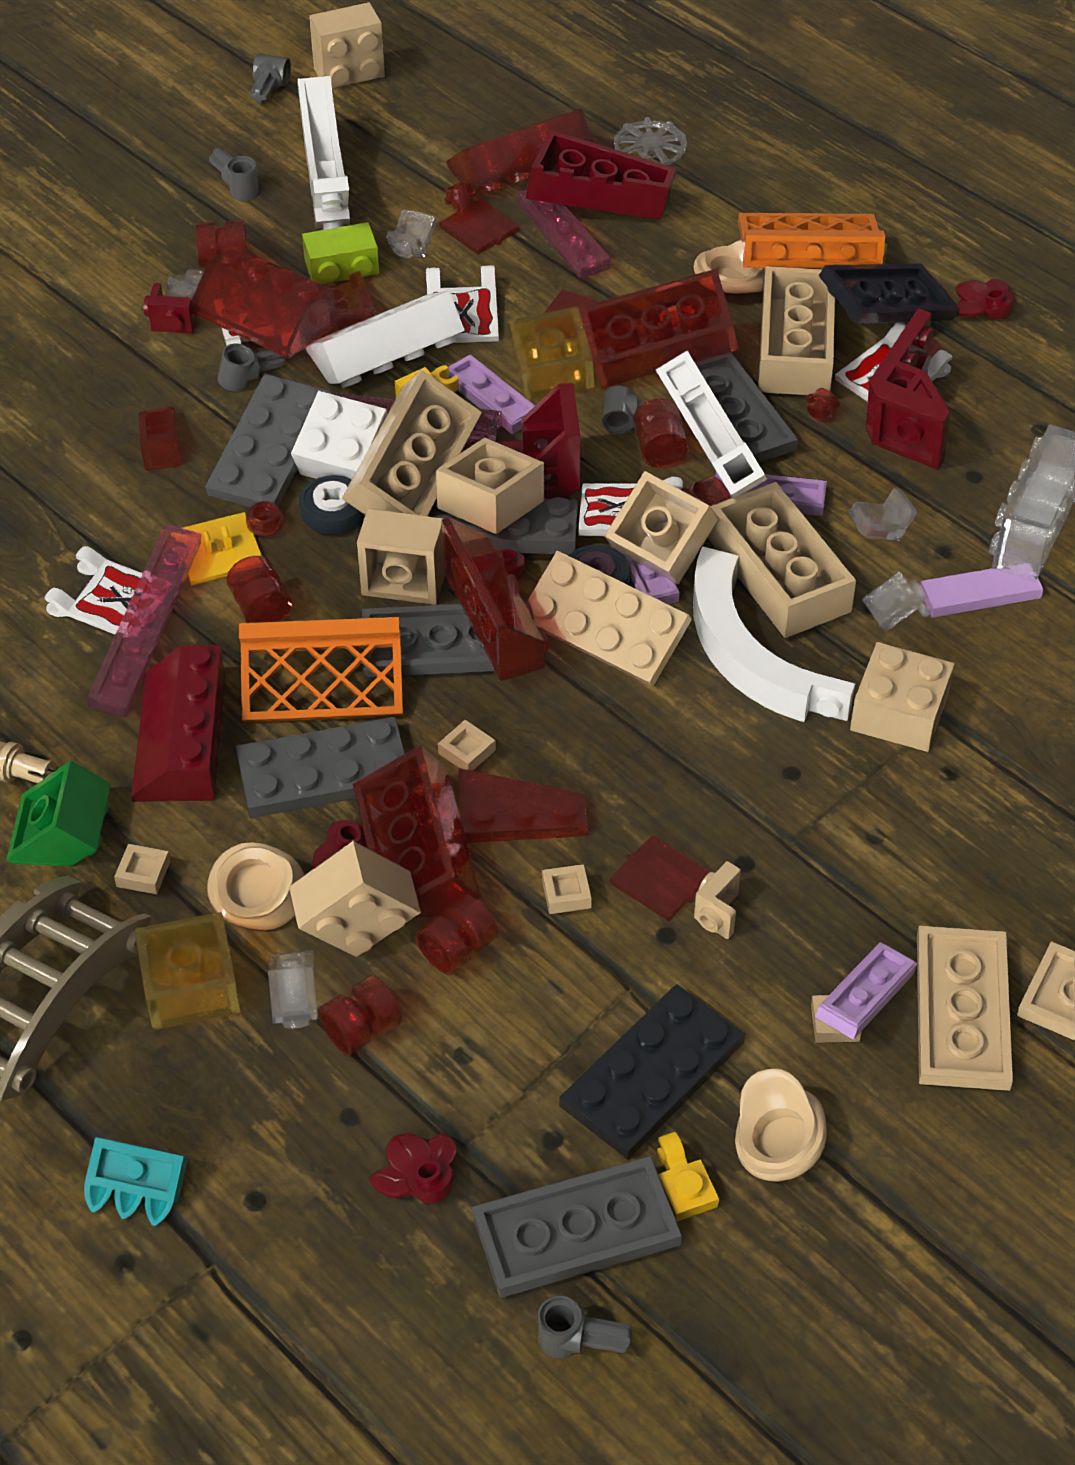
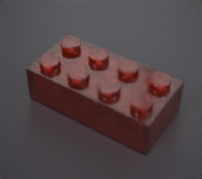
[579,268,739,389]

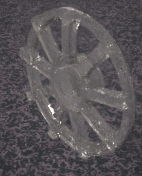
[614,117,687,165]

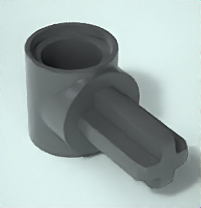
[250,54,291,104]
[209,148,259,201]
[217,343,285,392]
[602,386,672,434]
[538,1296,632,1358]

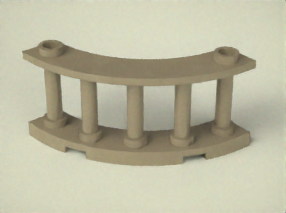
[0,875,152,1101]

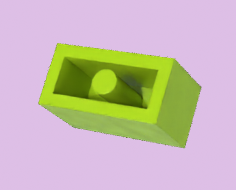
[302,222,379,286]

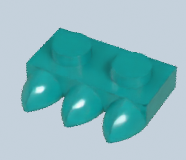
[84,1137,189,1226]

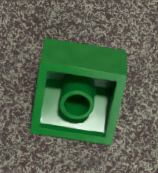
[6,760,111,866]

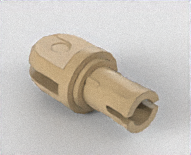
[0,741,57,783]

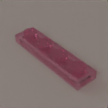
[517,189,611,279]

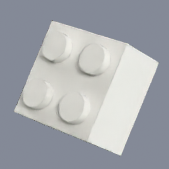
[291,391,388,479]

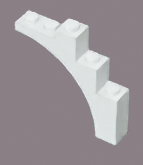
[298,76,350,230]

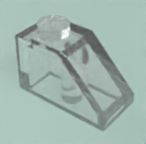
[268,950,318,1028]

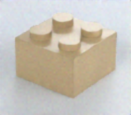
[309,2,385,88]
[436,437,544,534]
[604,471,718,584]
[357,509,446,605]
[850,642,955,752]
[289,841,421,957]

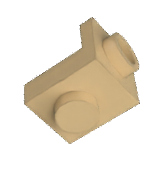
[694,861,741,939]

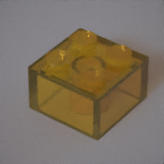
[508,307,595,400]
[135,912,241,1030]

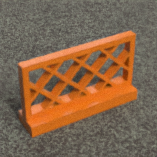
[738,213,885,268]
[239,617,403,723]

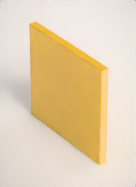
[172,512,265,586]

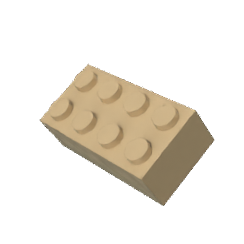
[758,266,835,396]
[342,370,482,516]
[708,482,856,638]

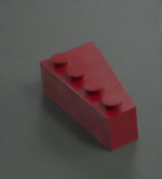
[525,129,676,220]

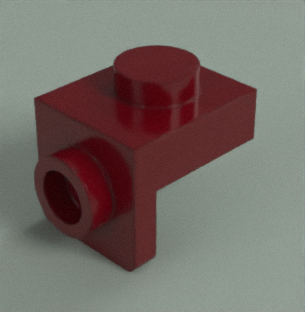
[143,283,195,334]

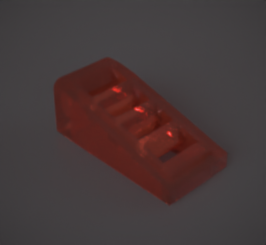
[139,407,181,471]

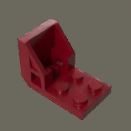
[866,308,950,470]
[461,383,580,499]

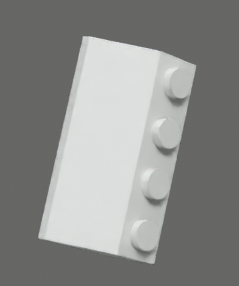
[304,291,465,388]

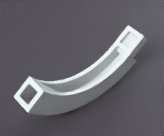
[656,351,767,499]
[693,546,855,722]

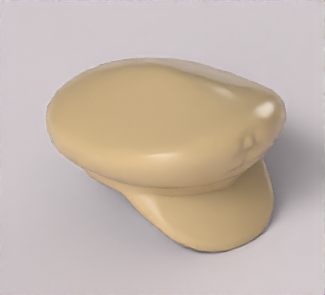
[693,240,765,294]
[207,842,304,930]
[735,1069,827,1182]

